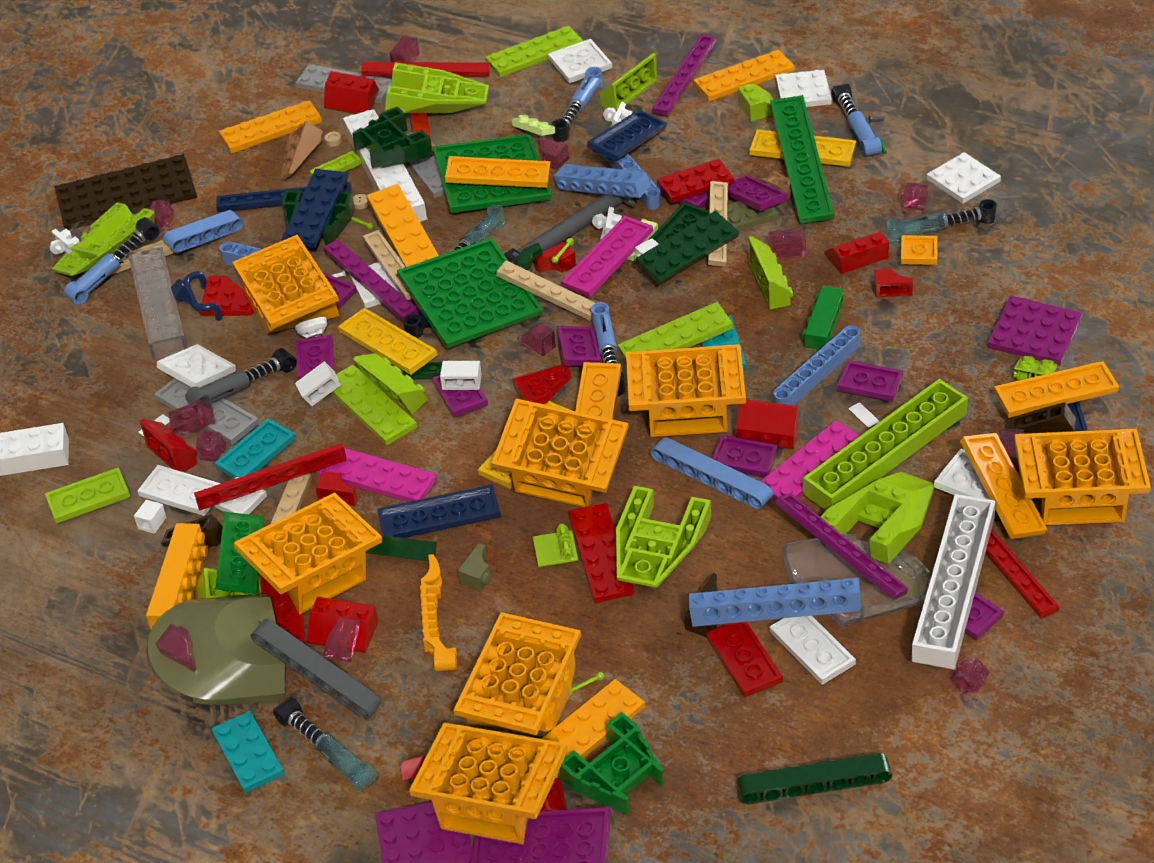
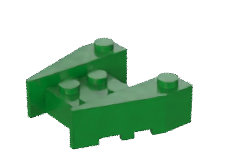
[558,712,663,815]

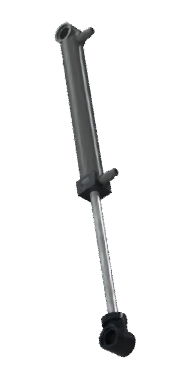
[403,194,636,338]

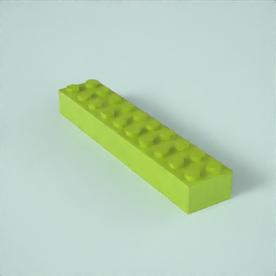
[803,379,968,510]

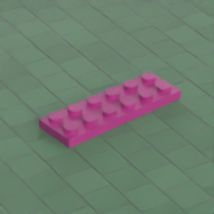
[561,216,653,297]
[760,420,860,500]
[316,448,437,502]

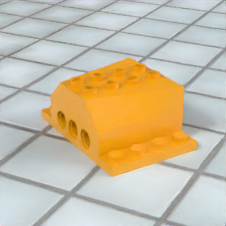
[232,235,339,334]
[626,345,746,437]
[491,399,629,507]
[1014,429,1151,525]
[234,493,382,615]
[454,612,581,736]
[409,723,568,844]

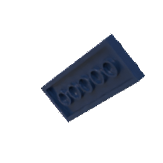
[587,109,667,161]
[282,168,349,248]
[377,484,501,538]

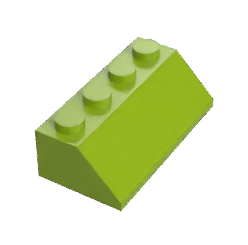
[600,53,657,111]
[748,236,793,310]
[353,353,428,415]

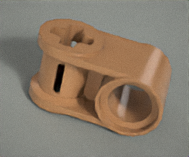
[759,171,791,199]

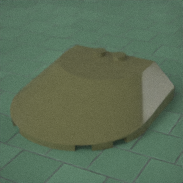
[147,593,285,705]

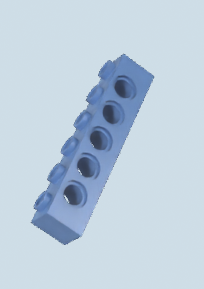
[554,164,651,198]

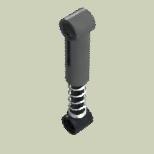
[185,348,297,412]

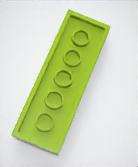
[485,26,583,78]
[618,302,734,362]
[331,365,418,446]

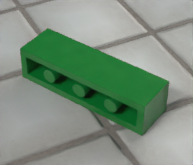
[802,286,844,350]

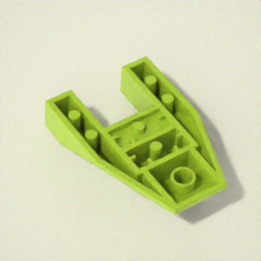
[385,63,489,113]
[821,472,935,564]
[616,486,712,588]

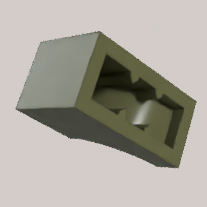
[458,543,492,592]

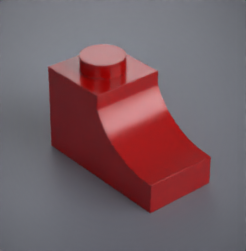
[534,242,576,273]
[874,269,913,297]
[316,471,357,506]

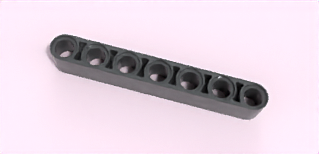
[251,619,381,720]

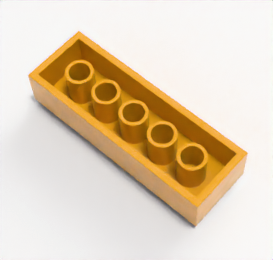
[146,523,209,629]

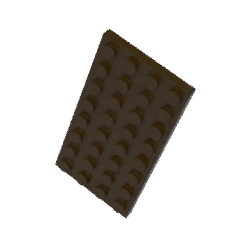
[54,154,197,230]

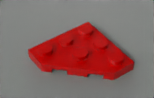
[199,275,254,316]
[512,364,572,404]

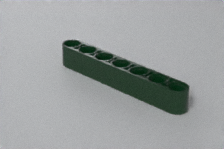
[736,753,893,804]

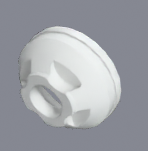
[295,317,327,338]

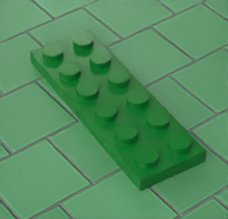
[215,512,264,594]

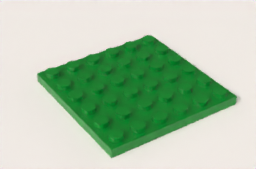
[432,134,552,213]
[397,238,543,349]

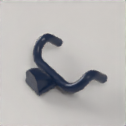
[171,271,223,321]

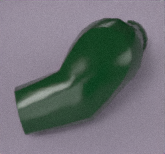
[515,243,543,271]

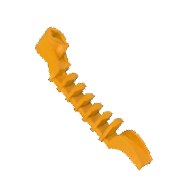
[420,554,457,671]

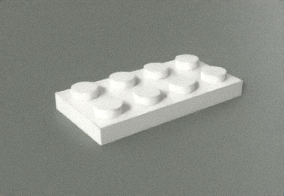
[138,465,221,516]
[769,616,856,685]

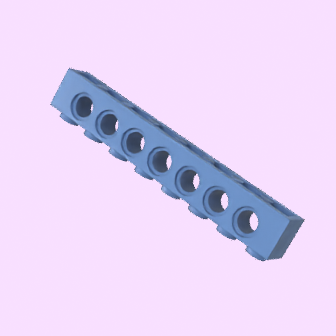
[689,578,862,627]

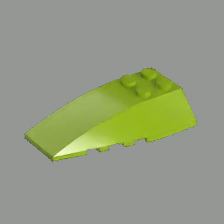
[52,203,155,276]

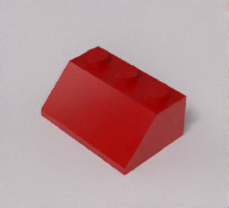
[324,71,379,114]
[824,232,889,274]
[736,399,798,450]
[139,419,198,472]
[307,597,379,653]

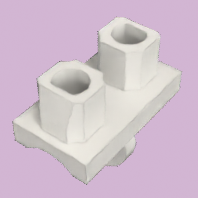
[603,102,632,127]
[592,207,622,239]
[50,229,80,254]

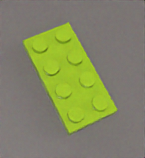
[45,467,131,524]

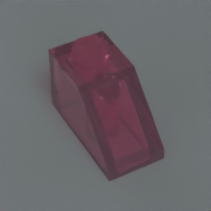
[539,136,569,170]
[517,323,556,356]
[323,617,360,662]
[155,624,196,672]

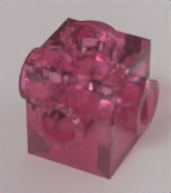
[901,183,928,210]
[148,200,174,227]
[196,431,226,462]
[951,657,990,694]

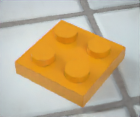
[901,235,938,265]

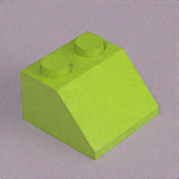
[738,83,774,121]

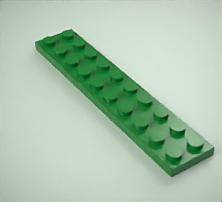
[770,95,834,224]

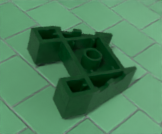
[352,106,432,168]
[282,190,355,245]

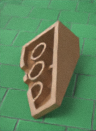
[280,121,323,181]

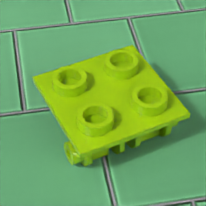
[1013,356,1058,380]
[533,524,578,567]

